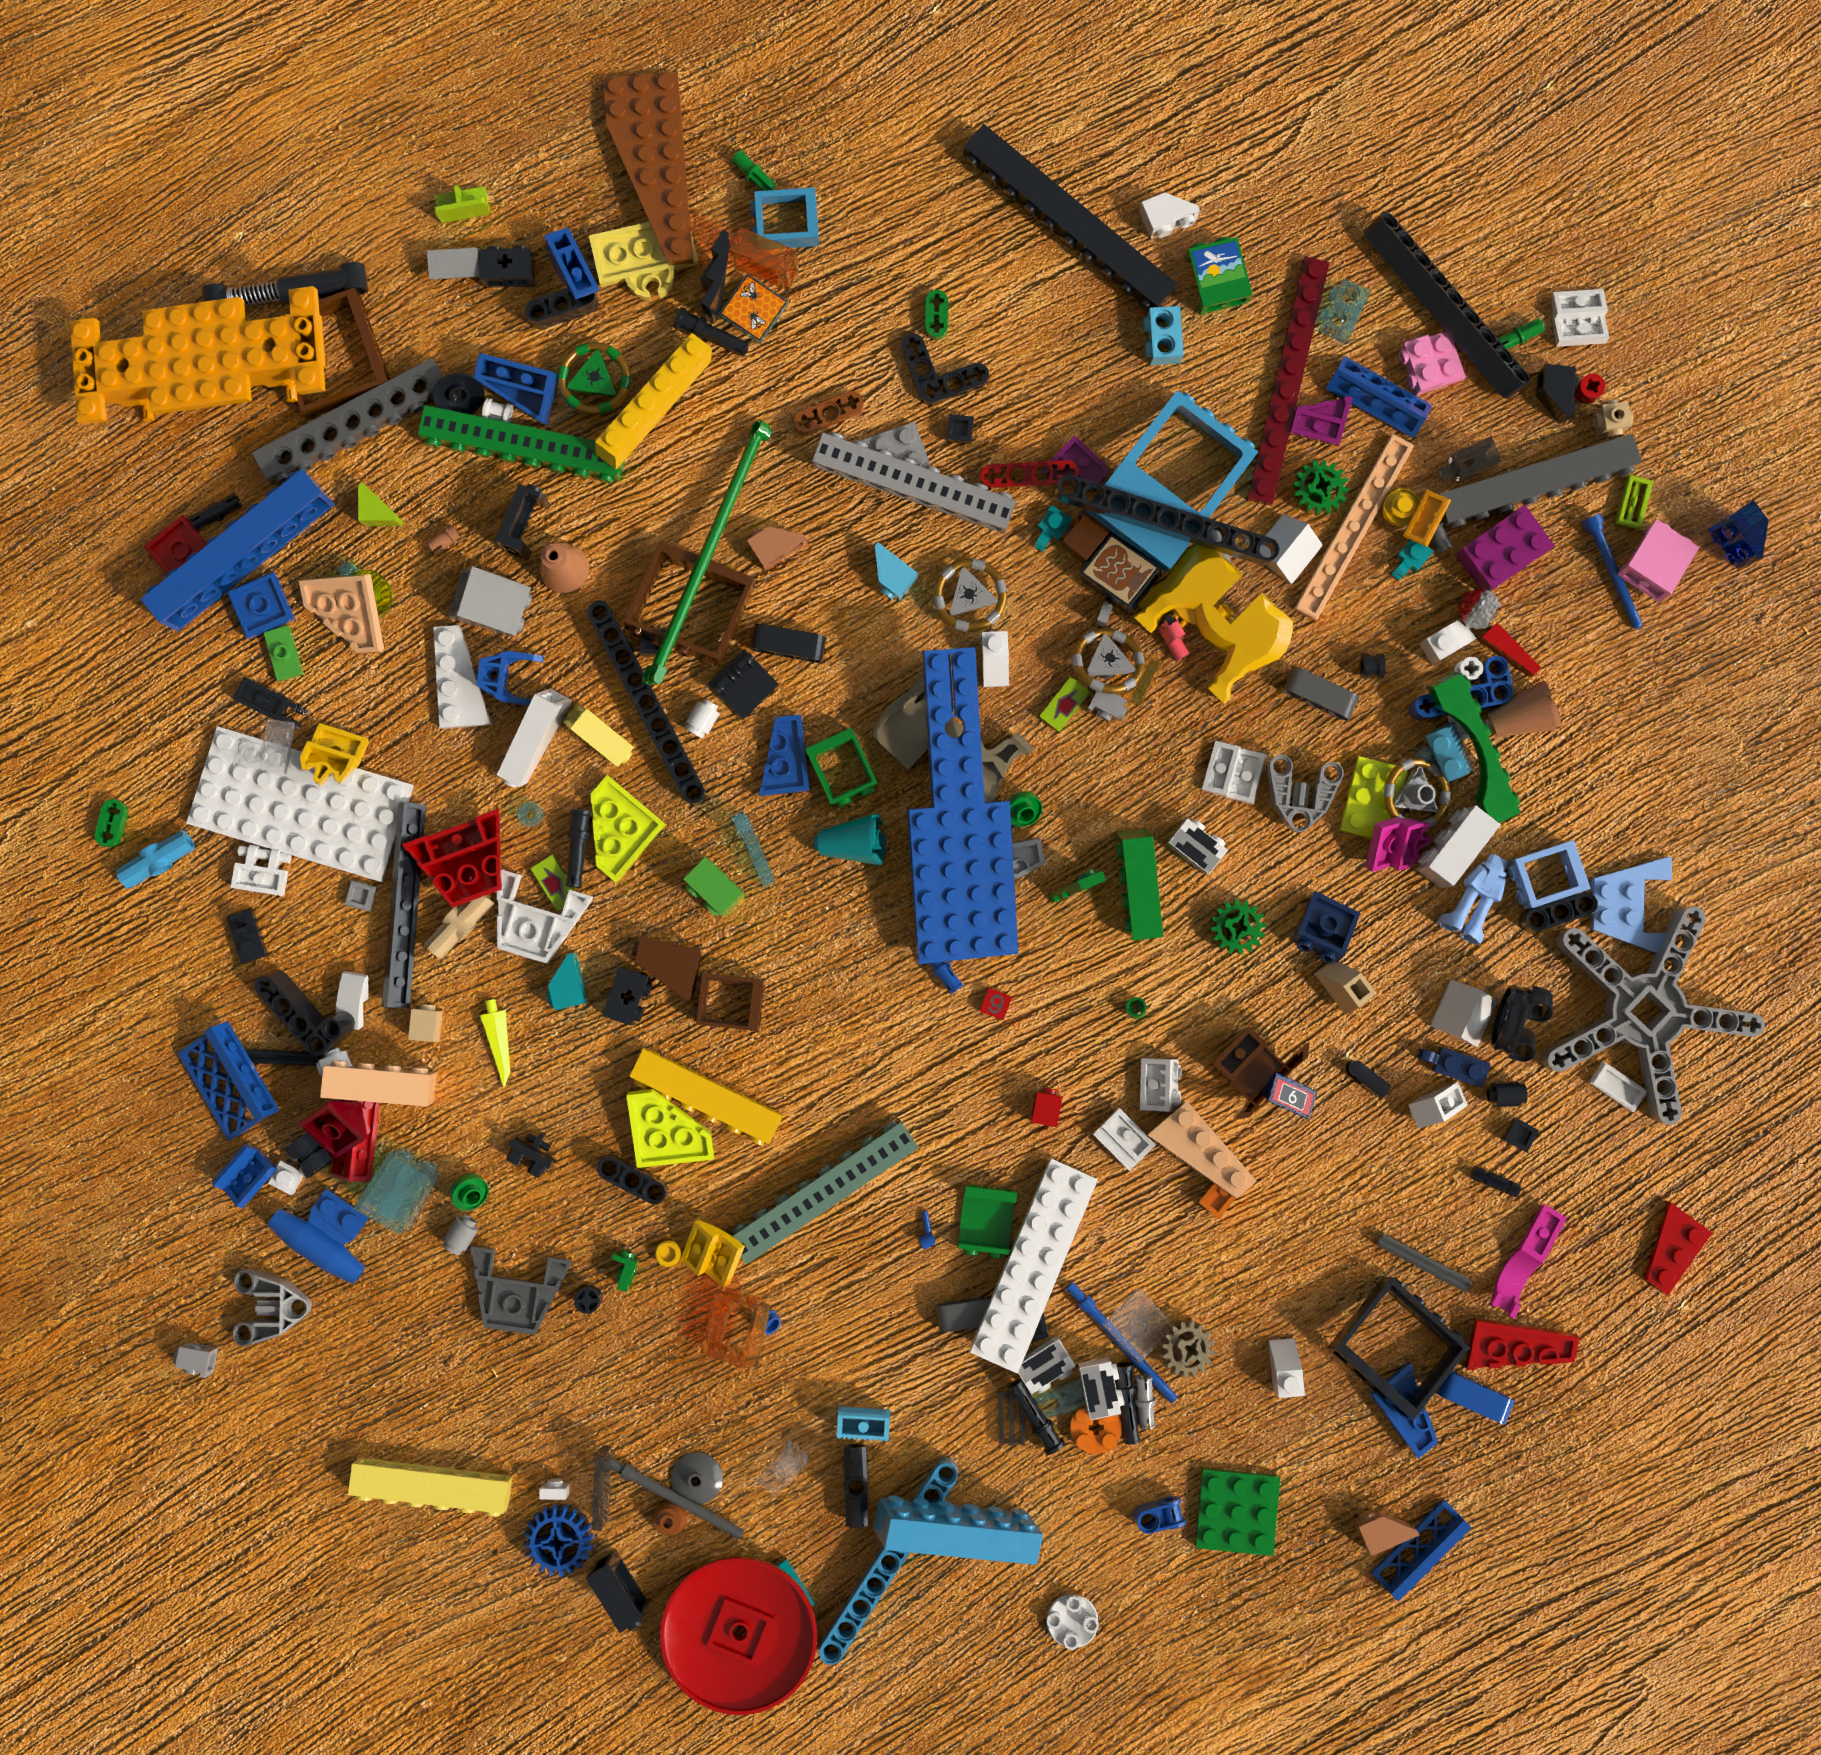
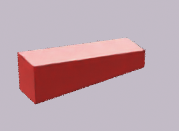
[1479,622,1542,677]

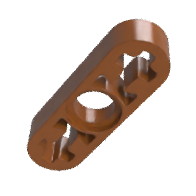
[794,391,864,436]

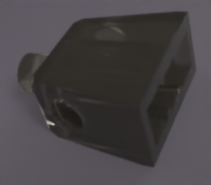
[1437,436,1502,484]

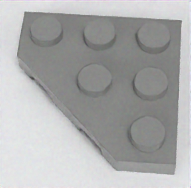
[861,422,931,468]

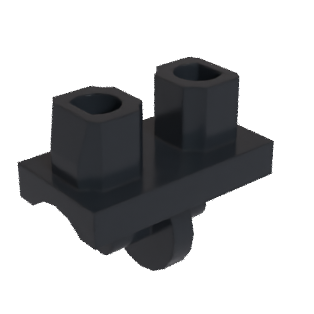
[506,1132,556,1178]

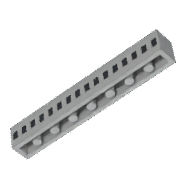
[812,432,1016,534]

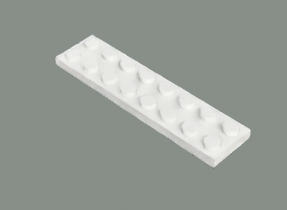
[969,1159,1098,1374]

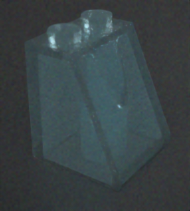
[353,1148,442,1234]

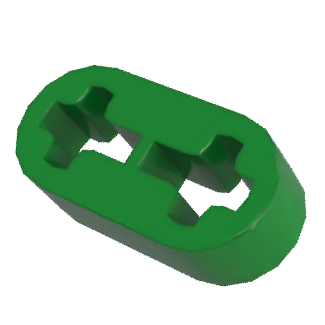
[925,290,948,341]
[94,799,129,847]

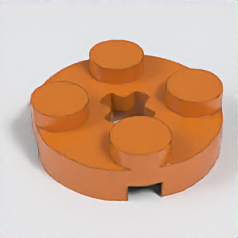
[1069,1402,1122,1454]

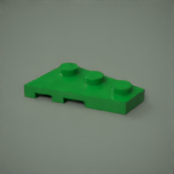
[1048,869,1106,903]

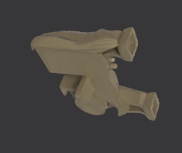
[872,670,1034,802]

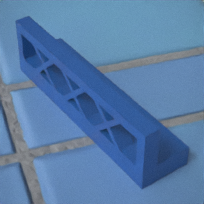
[1326,356,1432,438]
[1370,1499,1472,1602]

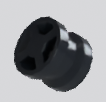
[1359,653,1385,678]
[574,1285,603,1314]

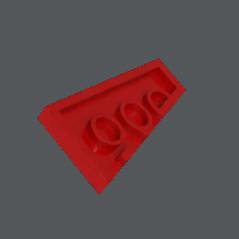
[1465,1318,1580,1371]

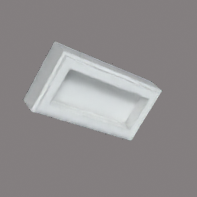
[1588,1062,1648,1112]

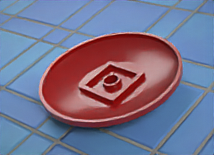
[660,1556,818,1715]

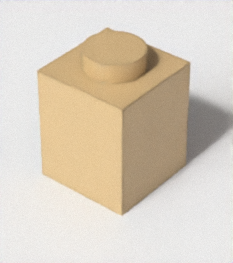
[408,1004,443,1042]

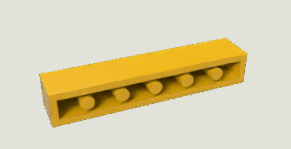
[595,333,712,469]
[629,1048,784,1146]

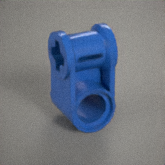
[1133,1496,1186,1534]

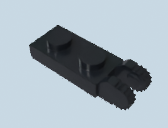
[233,677,309,729]

